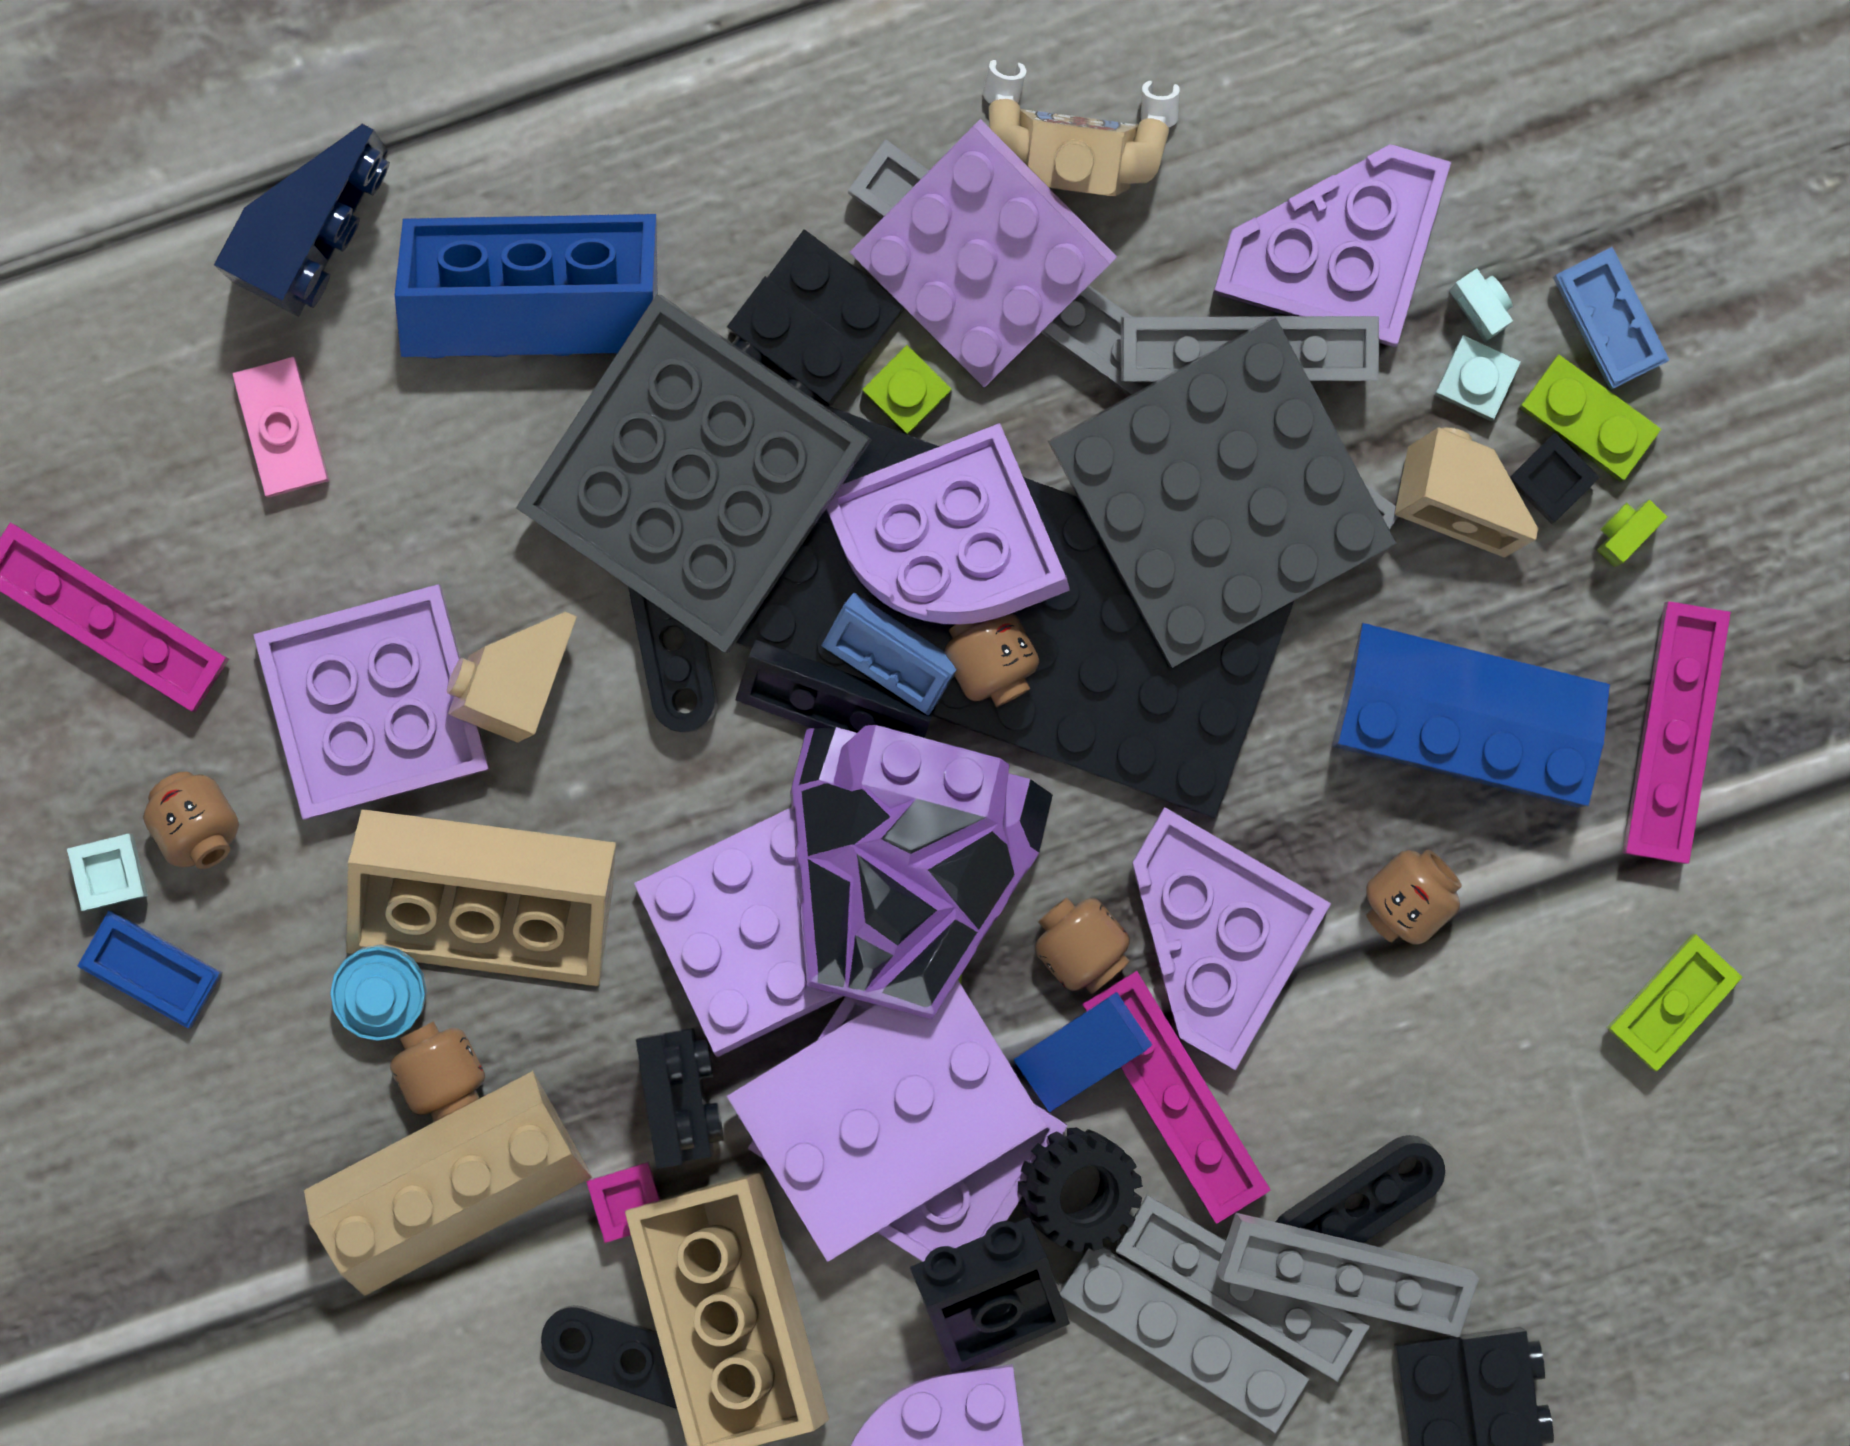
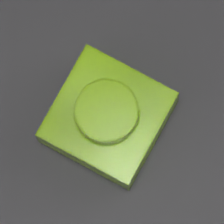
[862,345,952,435]
[1597,499,1668,568]

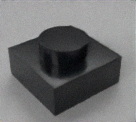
[1510,433,1600,524]

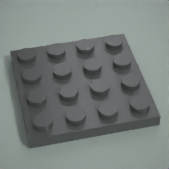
[516,294,872,653]
[1048,317,1397,668]

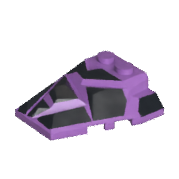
[790,725,1053,1019]

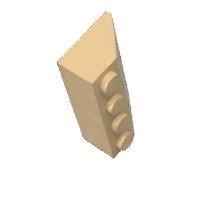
[346,809,616,986]
[304,1071,592,1296]
[625,1171,829,1446]

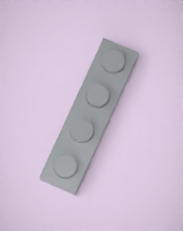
[1121,316,1379,381]
[1114,1194,1370,1382]
[1216,1213,1479,1337]
[1059,1246,1310,1433]

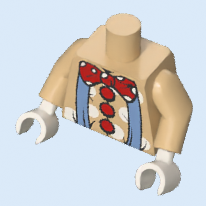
[983,60,1180,196]

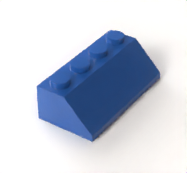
[394,214,658,359]
[1331,623,1610,808]

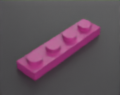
[0,522,229,713]
[1622,601,1731,864]
[1082,971,1271,1224]

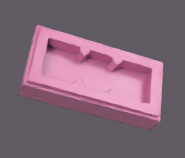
[232,357,329,498]

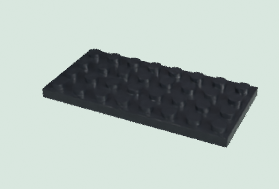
[736,404,1295,819]

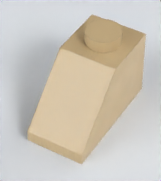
[1394,427,1538,558]
[447,612,577,743]

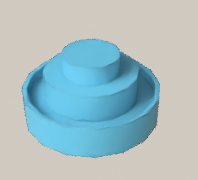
[330,944,427,1041]

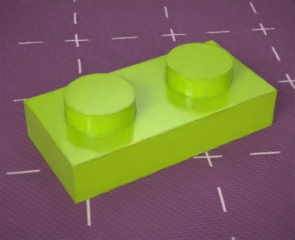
[1519,354,1661,482]
[1606,934,1743,1072]

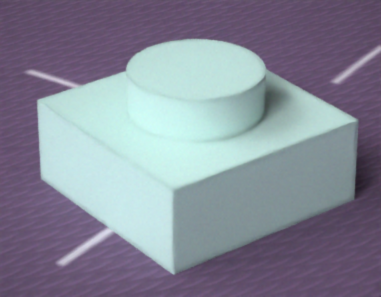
[1449,268,1513,342]
[1434,335,1521,422]
[67,834,148,911]

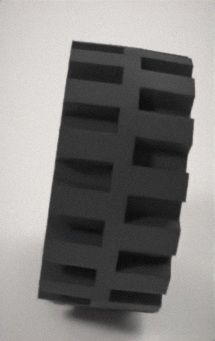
[1018,1127,1143,1252]

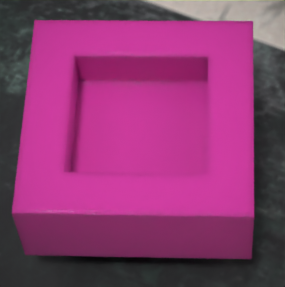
[586,1161,661,1243]

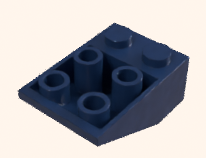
[214,124,390,317]

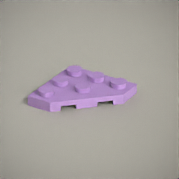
[1213,144,1451,347]
[1132,807,1331,1070]

